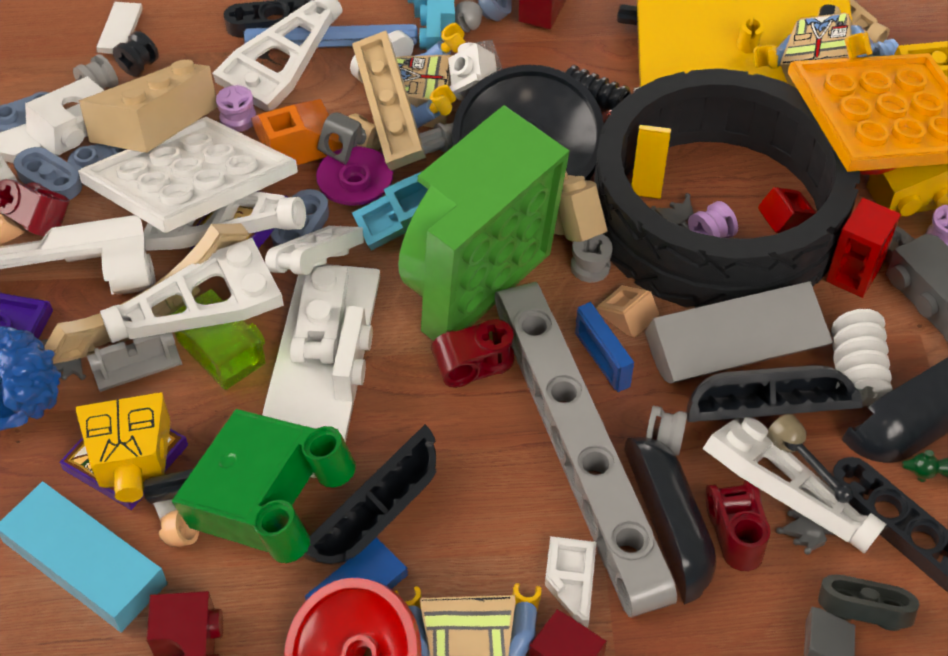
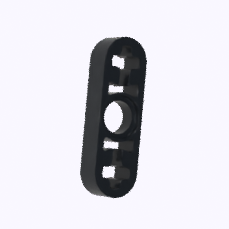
[224,0,314,37]

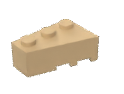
[79,60,217,153]

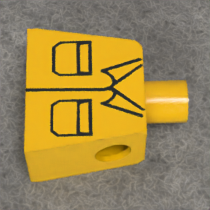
[76,392,171,502]

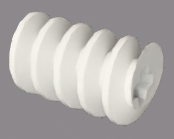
[831,309,893,406]

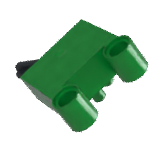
[143,409,356,563]

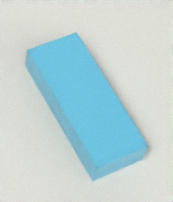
[0,481,168,632]

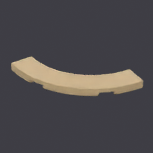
[44,223,249,364]

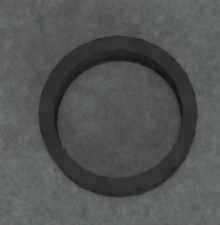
[594,68,860,308]

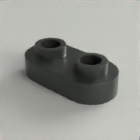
[818,575,920,631]

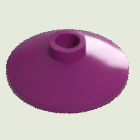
[316,146,393,205]

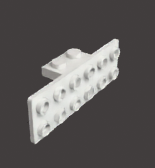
[262,264,380,478]

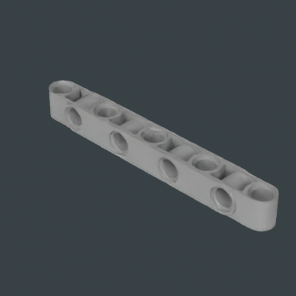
[495,282,677,617]

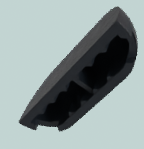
[842,357,948,463]
[686,365,863,422]
[303,424,437,565]
[624,437,716,604]

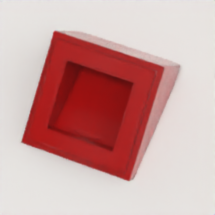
[758,187,816,233]

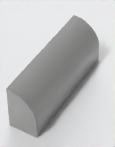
[645,281,833,383]

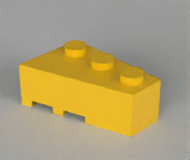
[866,164,948,216]

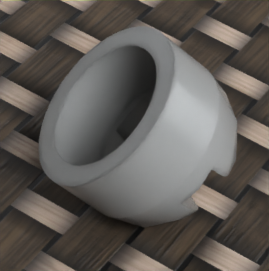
[455,1,483,32]

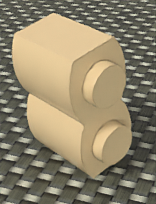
[554,172,608,242]

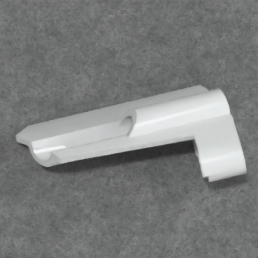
[0,215,156,295]

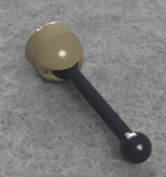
[767,414,853,503]

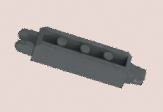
[885,225,948,342]

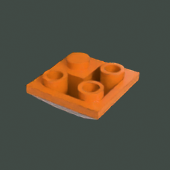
[251,99,343,165]

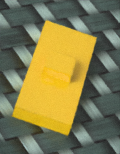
[631,125,671,199]

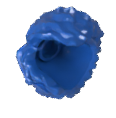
[0,326,61,431]

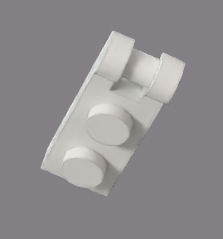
[265,226,364,275]
[290,266,349,364]

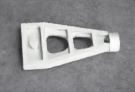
[212,0,343,112]
[143,192,306,251]
[100,238,284,343]
[703,417,887,553]

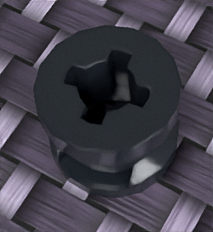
[113,31,159,76]

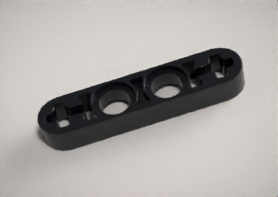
[830,457,948,592]

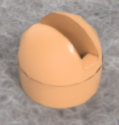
[159,510,199,547]

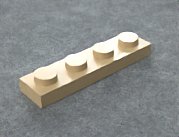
[352,31,426,171]

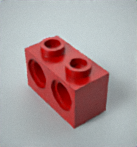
[826,197,901,298]

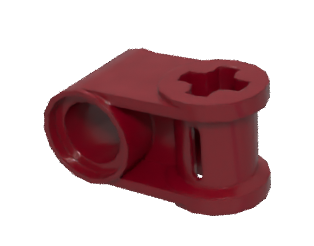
[0,179,70,237]
[431,319,515,388]
[705,480,771,571]

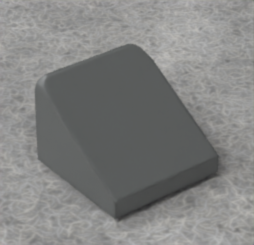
[804,607,855,656]

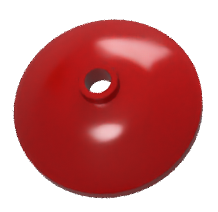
[284,578,422,656]

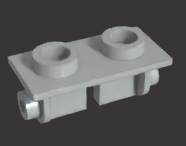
[87,332,182,392]

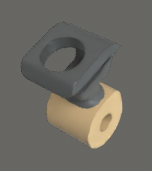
[317,112,381,165]

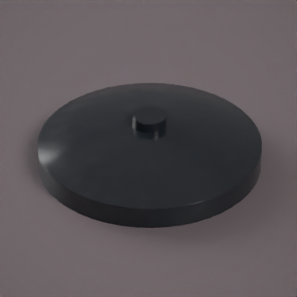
[452,65,604,181]

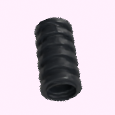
[565,65,630,113]

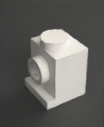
[448,42,497,101]

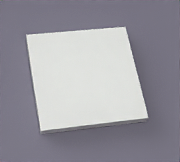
[78,117,298,233]

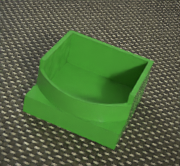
[398,105,570,341]

